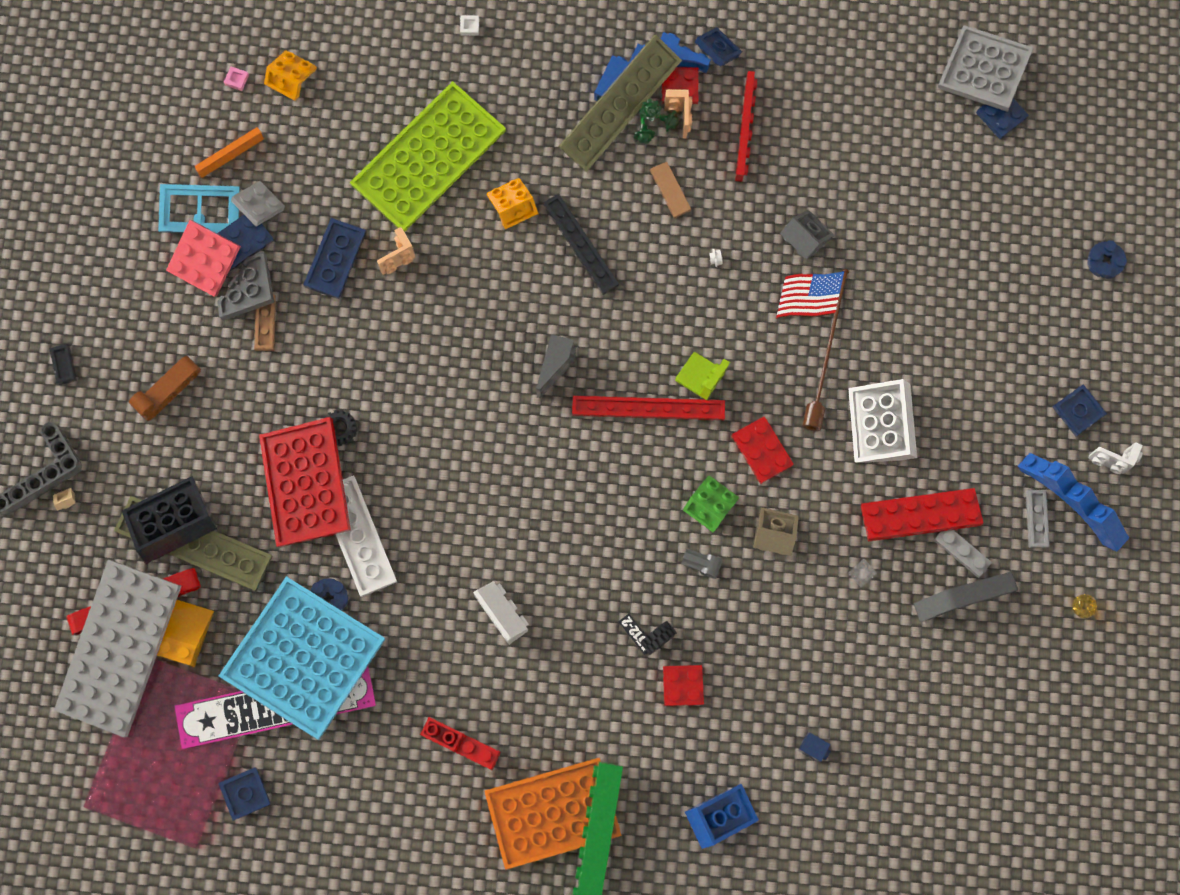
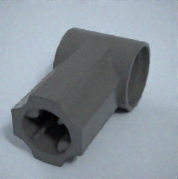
[681,548,723,579]

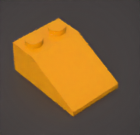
[157,600,214,667]

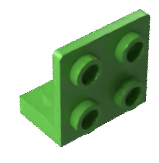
[683,476,739,533]

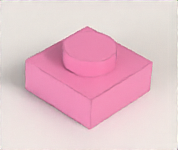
[224,66,249,91]

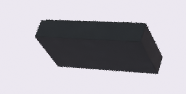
[49,344,77,385]

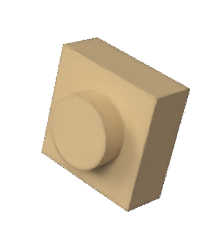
[53,488,75,511]

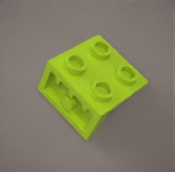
[675,352,730,400]

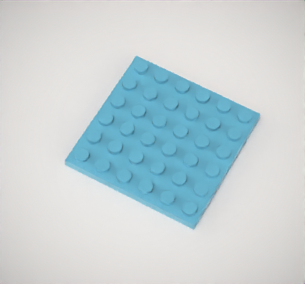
[219,576,385,740]

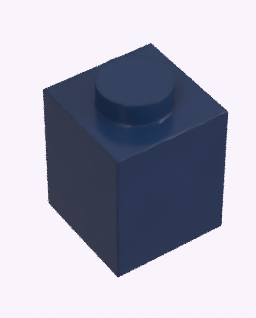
[798,732,831,763]

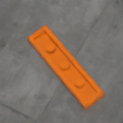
[195,127,264,178]

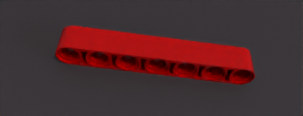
[66,568,201,636]

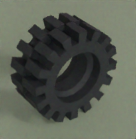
[323,410,358,446]
[640,621,677,655]

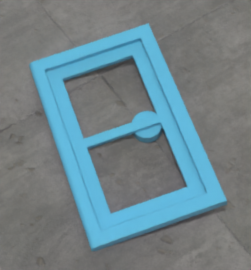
[158,184,240,233]

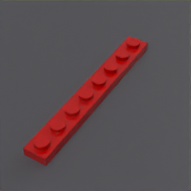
[572,396,725,420]

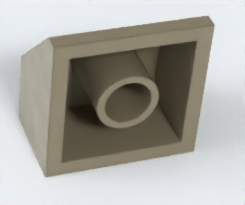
[753,507,798,556]

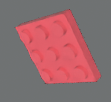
[166,220,241,297]

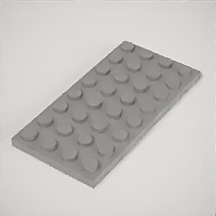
[54,560,181,737]

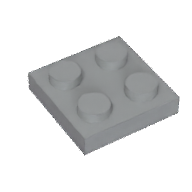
[231,181,285,226]

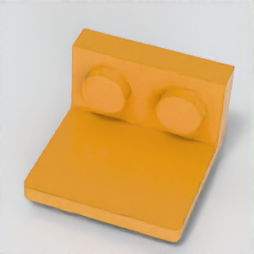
[264,50,317,101]
[487,178,538,230]

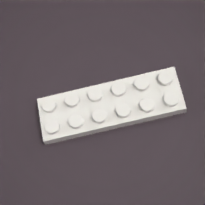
[336,475,397,597]

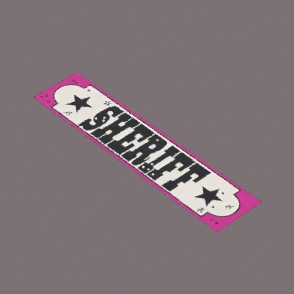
[175,667,376,749]

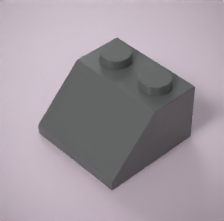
[780,210,835,259]

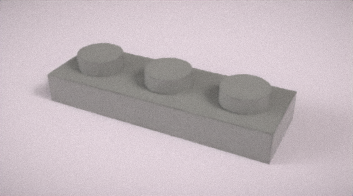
[934,530,992,578]

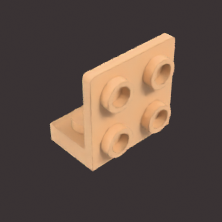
[664,90,692,138]
[377,227,415,275]

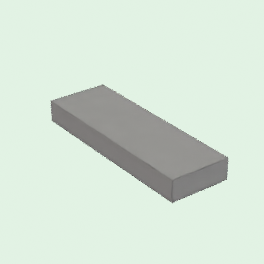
[1026,490,1050,548]

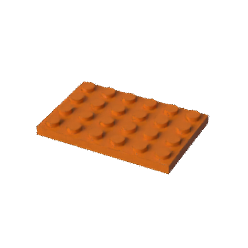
[484,757,622,870]

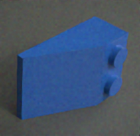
[685,784,759,849]

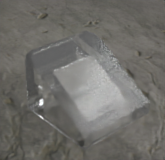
[848,559,877,587]

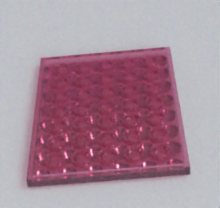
[83,659,241,848]

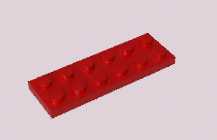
[860,488,984,542]

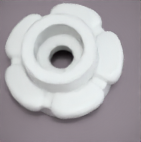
[709,249,723,267]

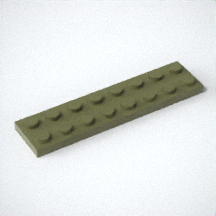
[558,35,682,172]
[114,496,273,592]

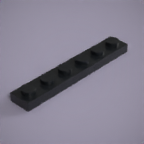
[543,193,619,295]

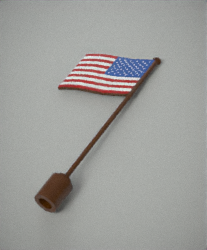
[776,269,849,431]

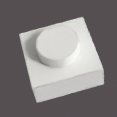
[460,15,479,36]

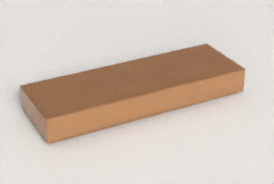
[650,162,691,219]
[254,295,276,351]

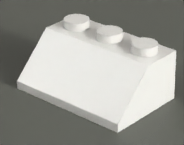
[473,581,529,645]

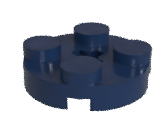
[1087,240,1127,279]
[310,578,349,611]

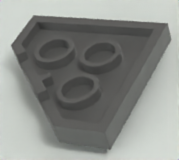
[217,252,274,321]

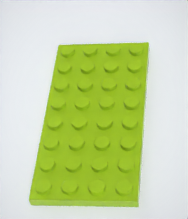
[350,81,506,232]

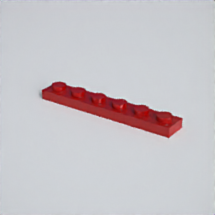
[735,71,758,182]

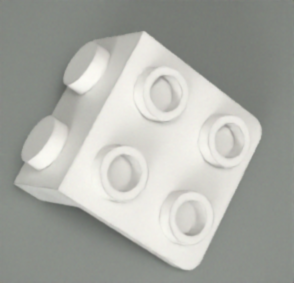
[1088,442,1143,474]

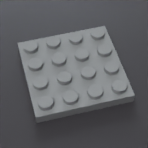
[938,25,1033,112]

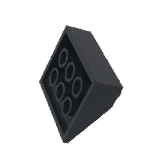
[122,476,217,564]

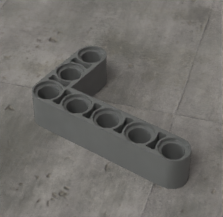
[0,422,82,515]
[914,572,1018,622]

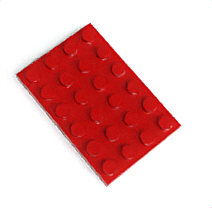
[259,417,351,548]

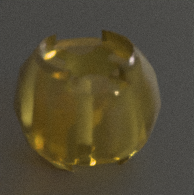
[1072,594,1097,619]

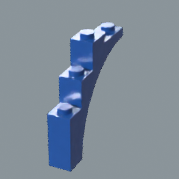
[594,32,711,101]
[1018,453,1129,552]

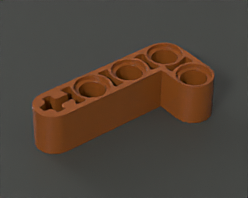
[129,356,201,421]

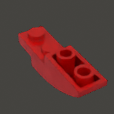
[420,717,501,770]

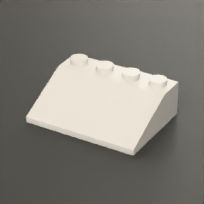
[849,379,917,463]

